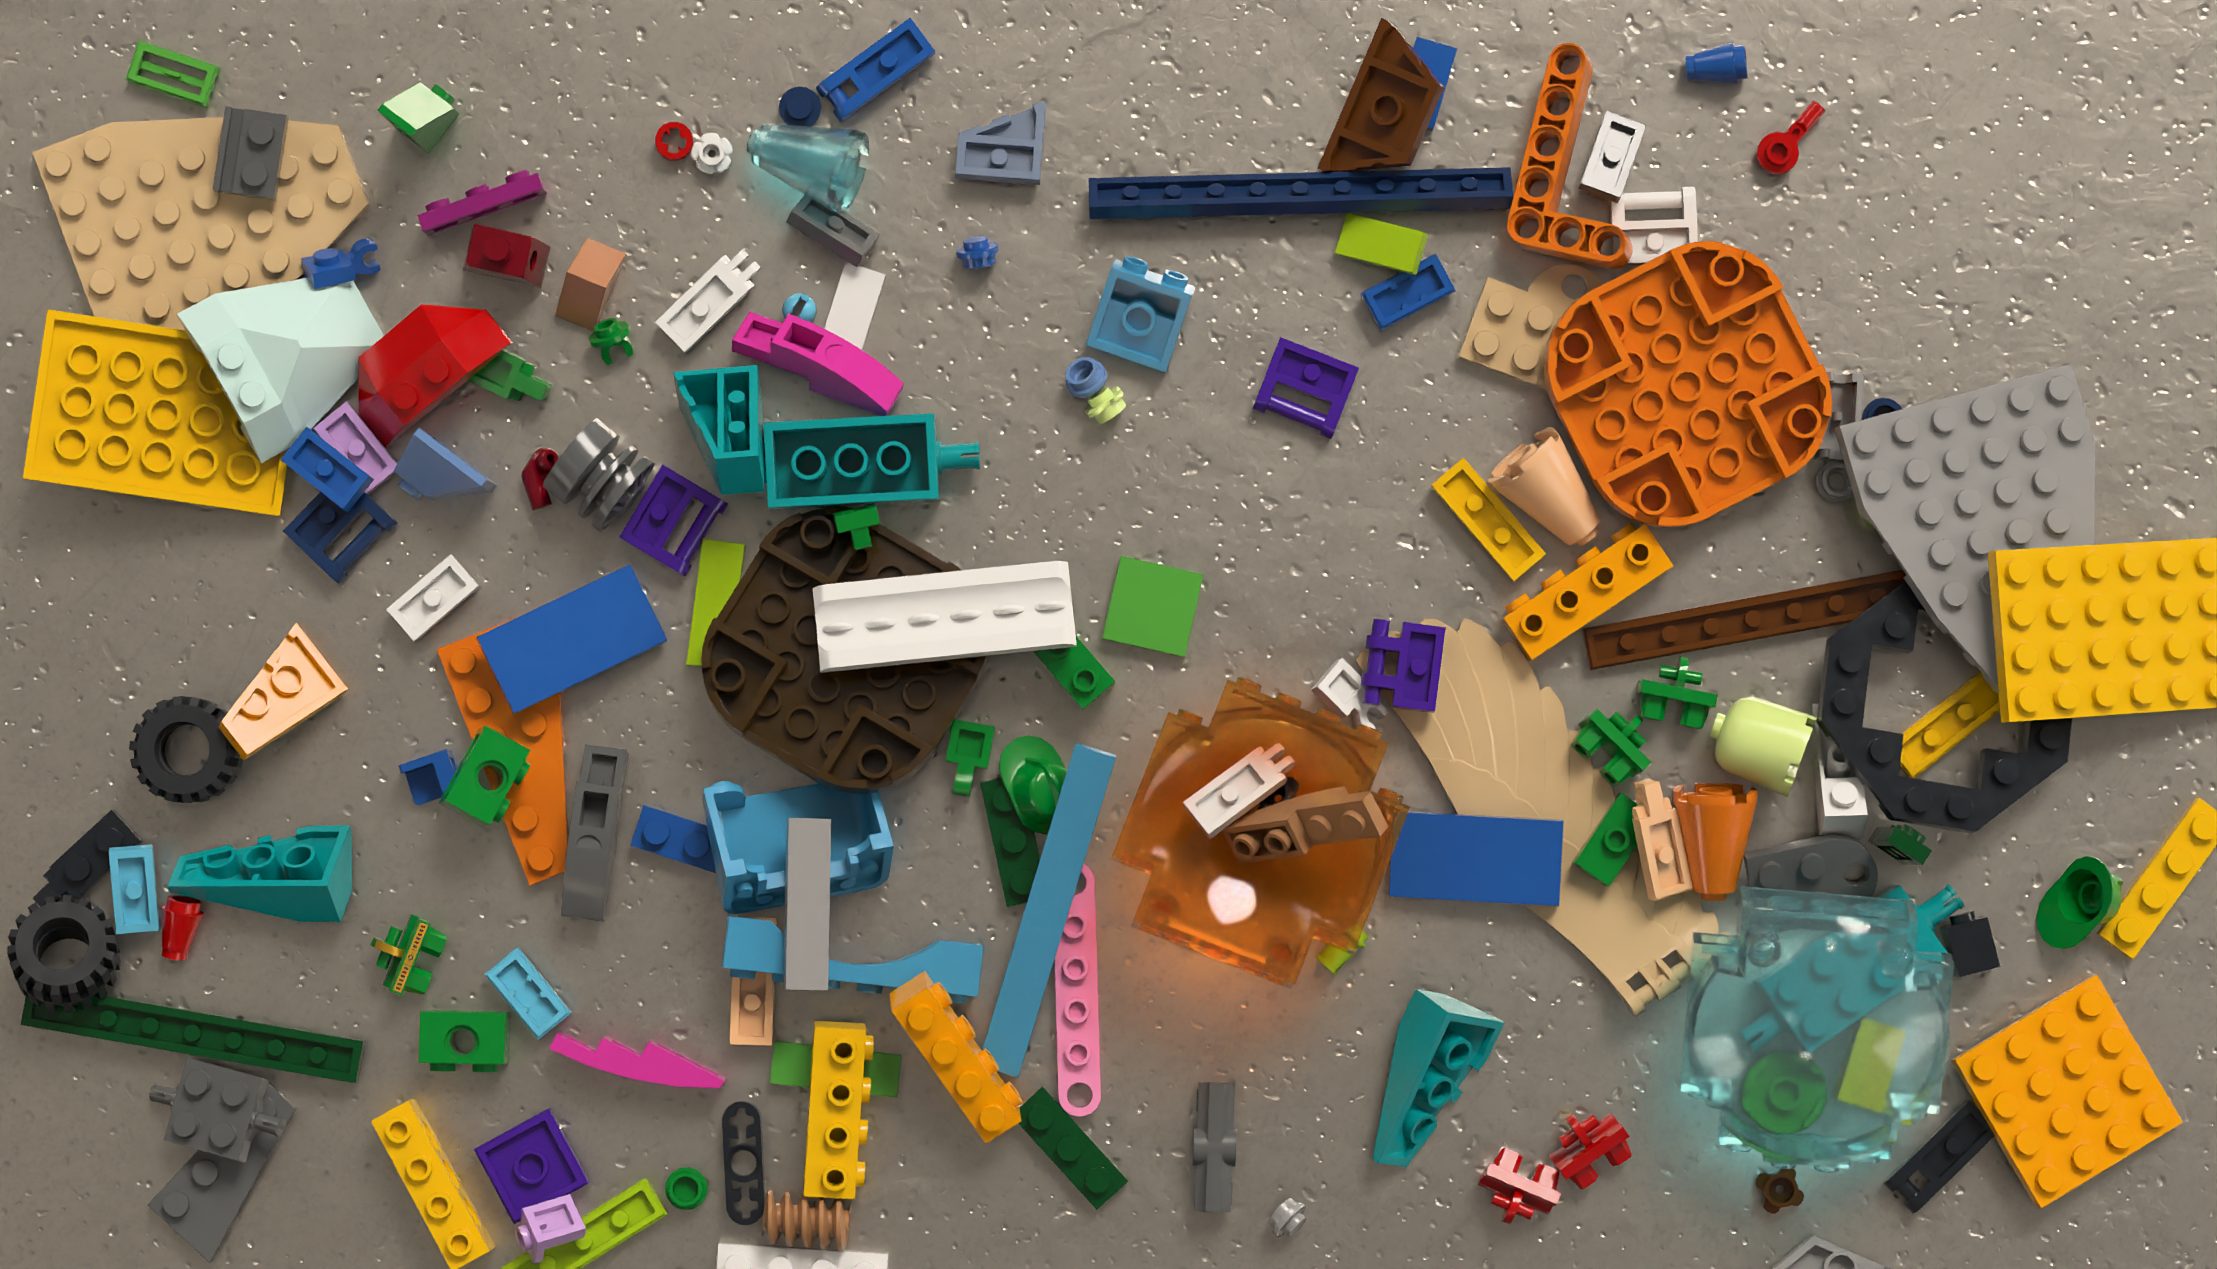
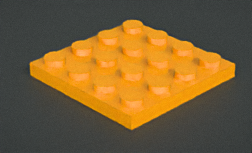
[1950,975,2183,1208]

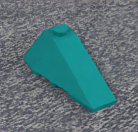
[1372,989,1505,1167]

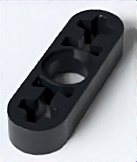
[722,1101,766,1225]

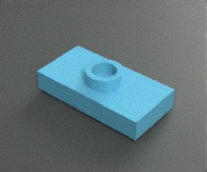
[484,947,572,1040]

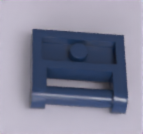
[283,492,398,584]

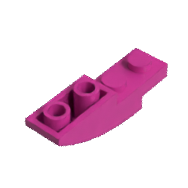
[732,312,904,416]

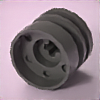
[542,418,655,532]

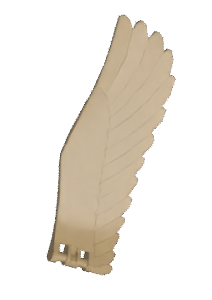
[1356,619,1734,1017]

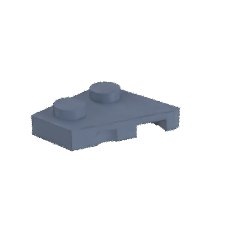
[955,102,1046,185]

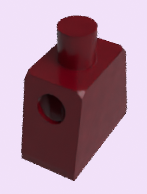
[463,224,551,288]

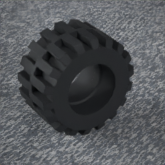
[129,696,243,803]
[7,895,121,1013]

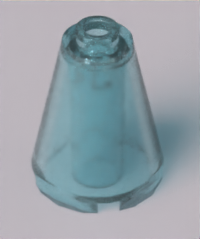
[747,123,869,213]

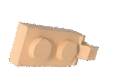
[1632,779,1693,901]

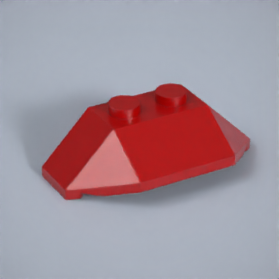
[358,304,513,448]

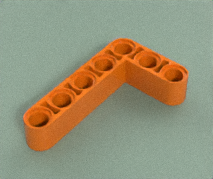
[1507,43,1633,269]

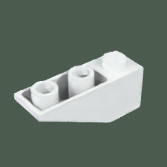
[1812,704,1868,839]

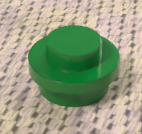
[665,1167,708,1210]

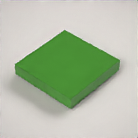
[1102,556,1203,657]

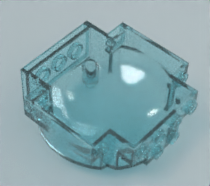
[1679,886,1954,1173]

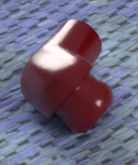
[521,448,559,511]

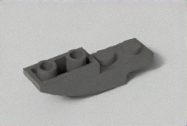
[561,744,629,922]

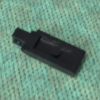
[33,810,143,907]

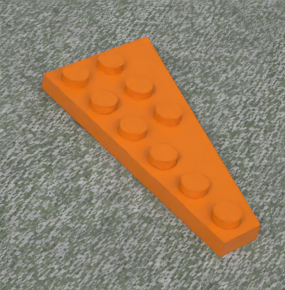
[437,615,569,886]

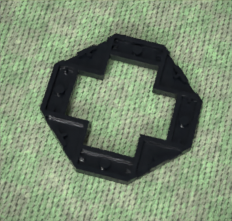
[1816,581,2073,834]

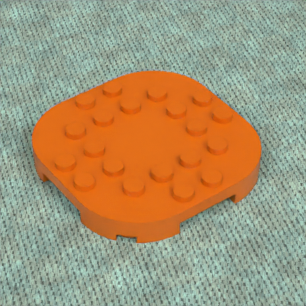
[1544,241,1832,528]

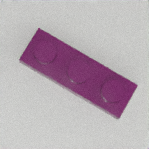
[417,170,547,236]

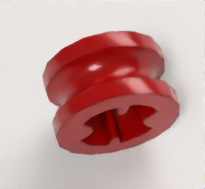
[655,122,693,161]

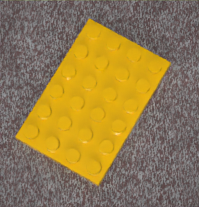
[22,309,288,517]
[1988,538,2217,723]

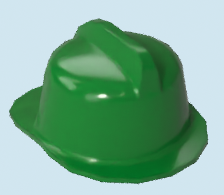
[999,735,1067,835]
[2036,856,2123,949]

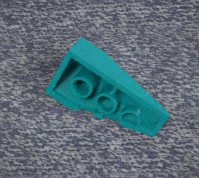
[167,825,352,922]

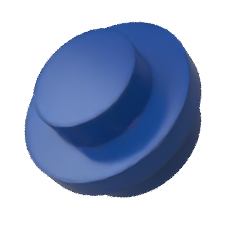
[956,236,999,269]

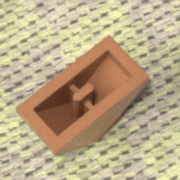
[555,238,627,332]

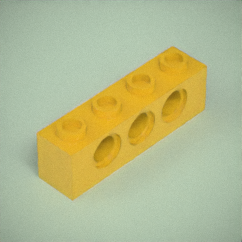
[371,1098,496,1269]

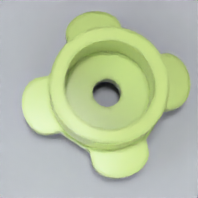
[1084,386,1126,424]

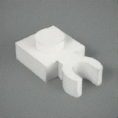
[1311,658,1388,735]

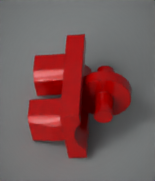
[1549,1113,1632,1190]
[1478,1148,1561,1225]

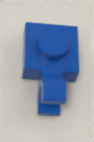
[301,238,381,289]

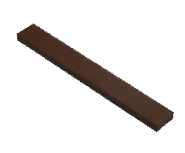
[1581,570,1906,671]

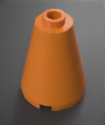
[1672,783,1758,901]

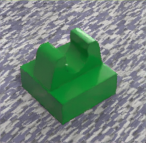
[833,504,880,550]

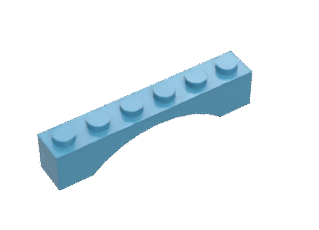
[721,915,984,1003]

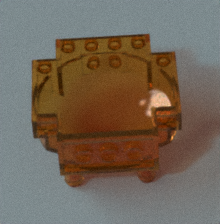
[1111,677,1410,989]

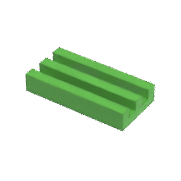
[125,41,221,108]

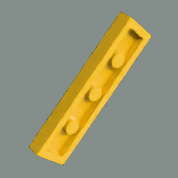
[2096,797,2217,959]

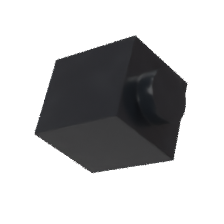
[1940,911,2001,977]

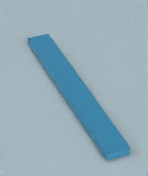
[982,743,1117,1078]

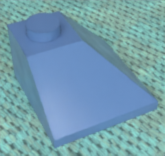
[394,428,497,500]

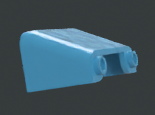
[702,781,894,914]

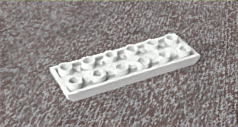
[813,561,1077,673]

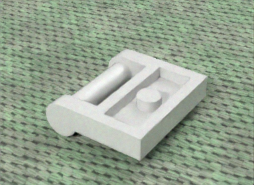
[1609,187,1698,265]

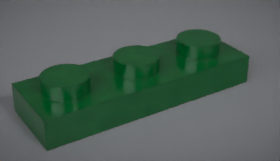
[980,778,1040,907]
[1868,824,1932,865]
[1018,1086,1128,1210]

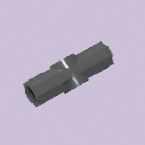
[1192,1082,1236,1212]

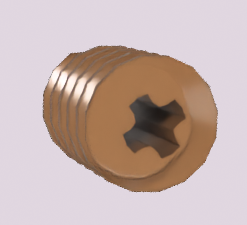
[762,1190,852,1251]

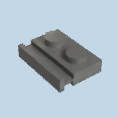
[213,106,289,201]

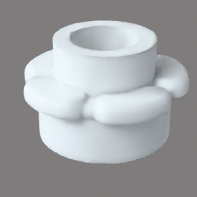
[691,133,733,175]

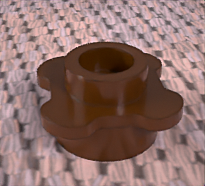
[1755,1165,1804,1214]

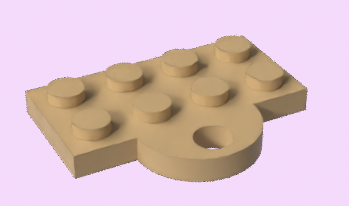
[1458,264,1603,390]

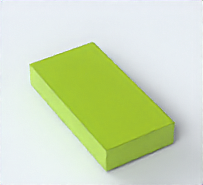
[1335,213,1429,275]

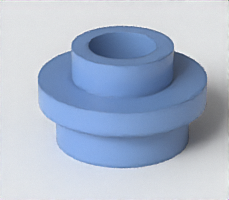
[1066,357,1107,398]

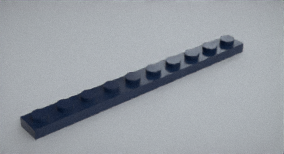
[1089,167,1513,219]

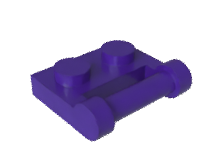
[1253,337,1359,439]
[619,464,729,577]

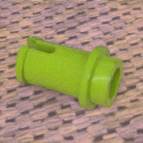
[1315,920,1369,975]

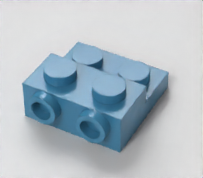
[1086,256,1195,372]

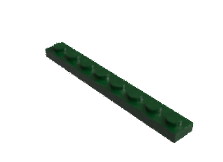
[21,994,365,1083]

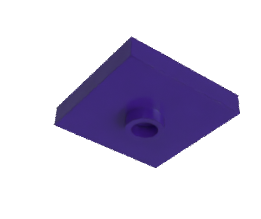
[474,1108,590,1224]

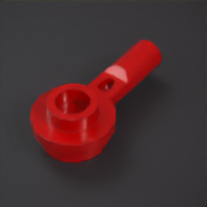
[1756,100,1826,174]

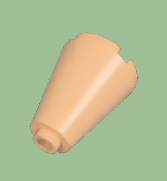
[1488,427,1601,546]

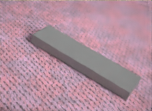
[783,818,831,991]

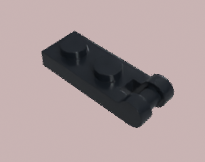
[1883,1100,1995,1214]

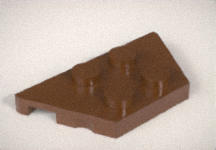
[1317,18,1444,172]

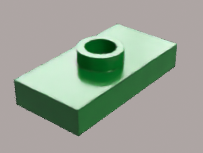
[1572,792,1638,887]

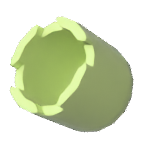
[1709,697,1817,797]

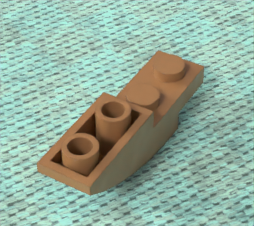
[1222,786,1389,864]

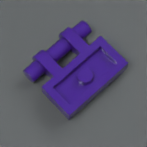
[1360,619,1446,713]

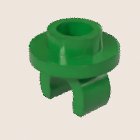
[589,318,633,365]

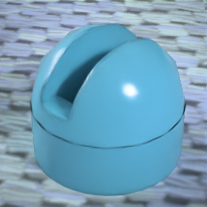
[782,293,817,323]

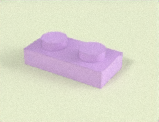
[314,401,397,495]

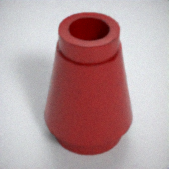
[161,895,204,961]

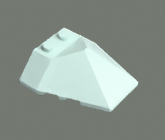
[177,278,384,463]

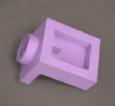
[516,1194,586,1264]

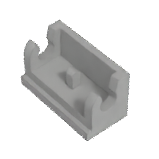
[1811,372,1864,461]

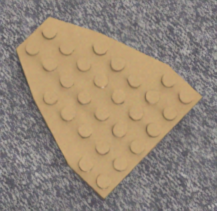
[32,117,370,330]

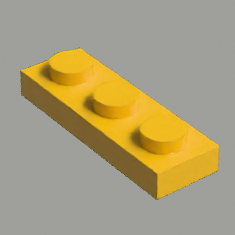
[1431,457,1546,582]

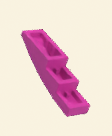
[549,1032,727,1088]

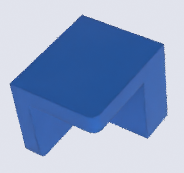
[398,749,457,805]

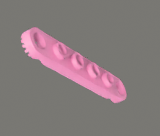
[1055,864,1101,1117]

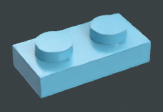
[109,844,160,934]

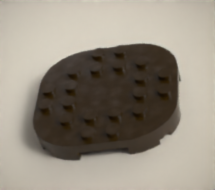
[701,506,988,794]

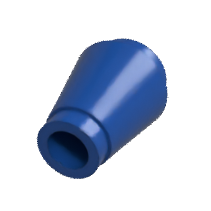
[1686,42,1748,84]

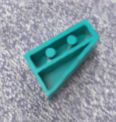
[673,365,764,495]

